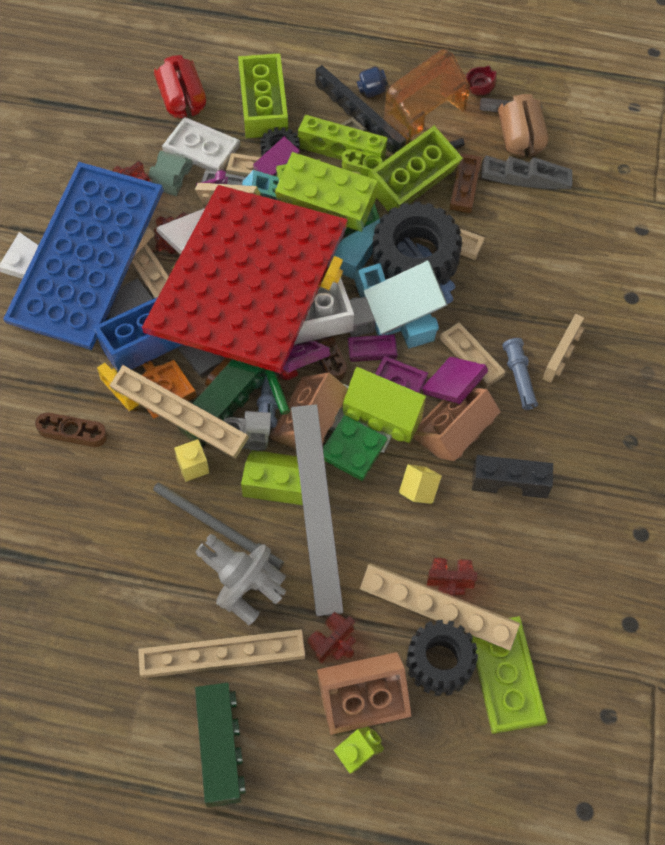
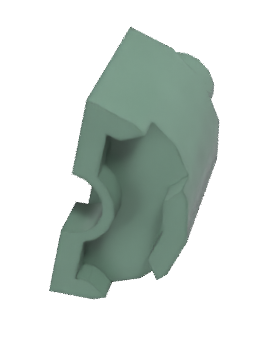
[148,150,193,196]

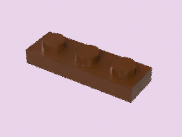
[449,153,482,213]

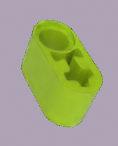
[342,149,383,177]

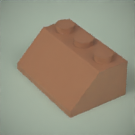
[269,372,348,449]
[413,388,501,461]
[317,652,412,735]

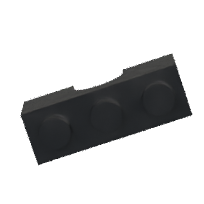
[472,455,553,499]

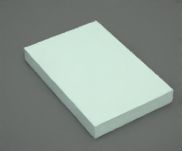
[364,261,448,335]

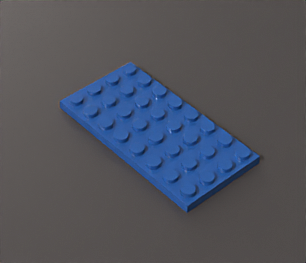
[3,162,164,350]

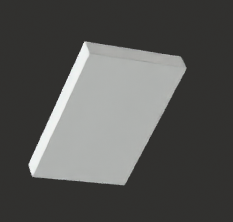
[162,117,240,172]

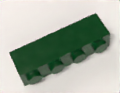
[177,359,266,448]
[195,683,246,808]

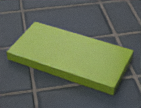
[471,616,548,734]

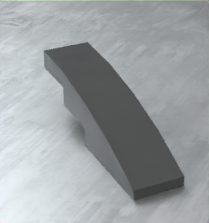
[481,155,572,189]

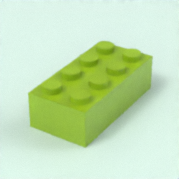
[238,54,288,138]
[367,125,463,212]
[275,152,378,232]

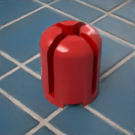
[154,55,206,119]

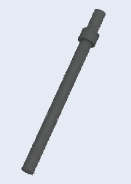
[153,482,284,570]

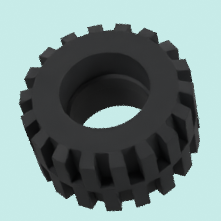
[406,620,478,696]

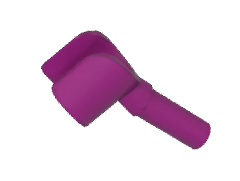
[196,170,228,185]

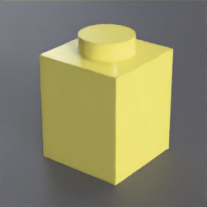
[174,439,209,482]

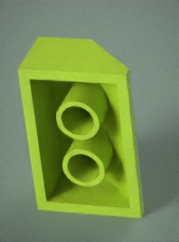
[343,367,426,443]
[241,450,325,505]

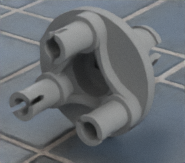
[196,534,286,626]

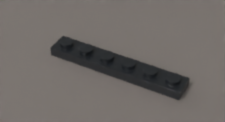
[315,65,406,154]

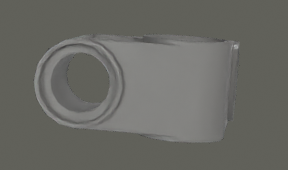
[224,411,271,451]

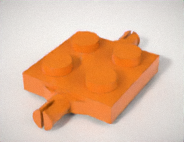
[142,360,197,419]

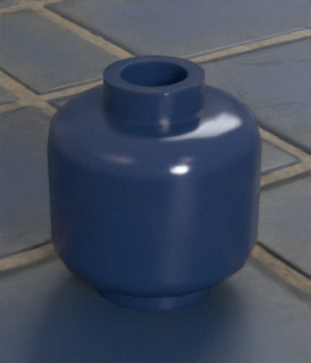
[356,66,388,98]

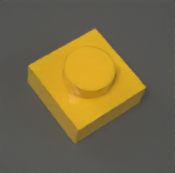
[320,256,343,290]

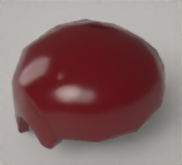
[465,65,497,96]

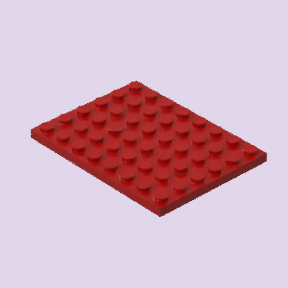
[142,185,348,373]

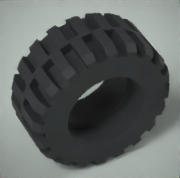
[373,202,462,285]

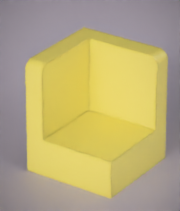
[399,464,442,504]

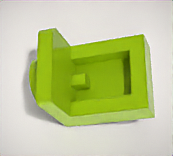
[334,726,384,774]

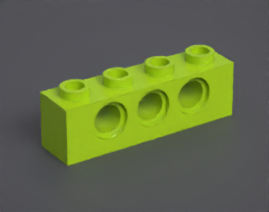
[298,115,387,161]

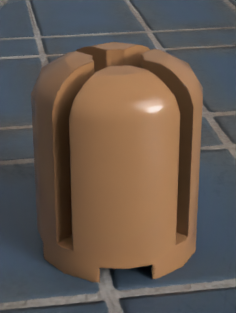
[498,94,548,158]

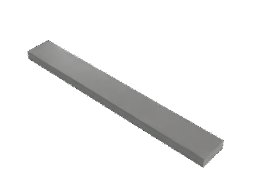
[291,404,343,616]

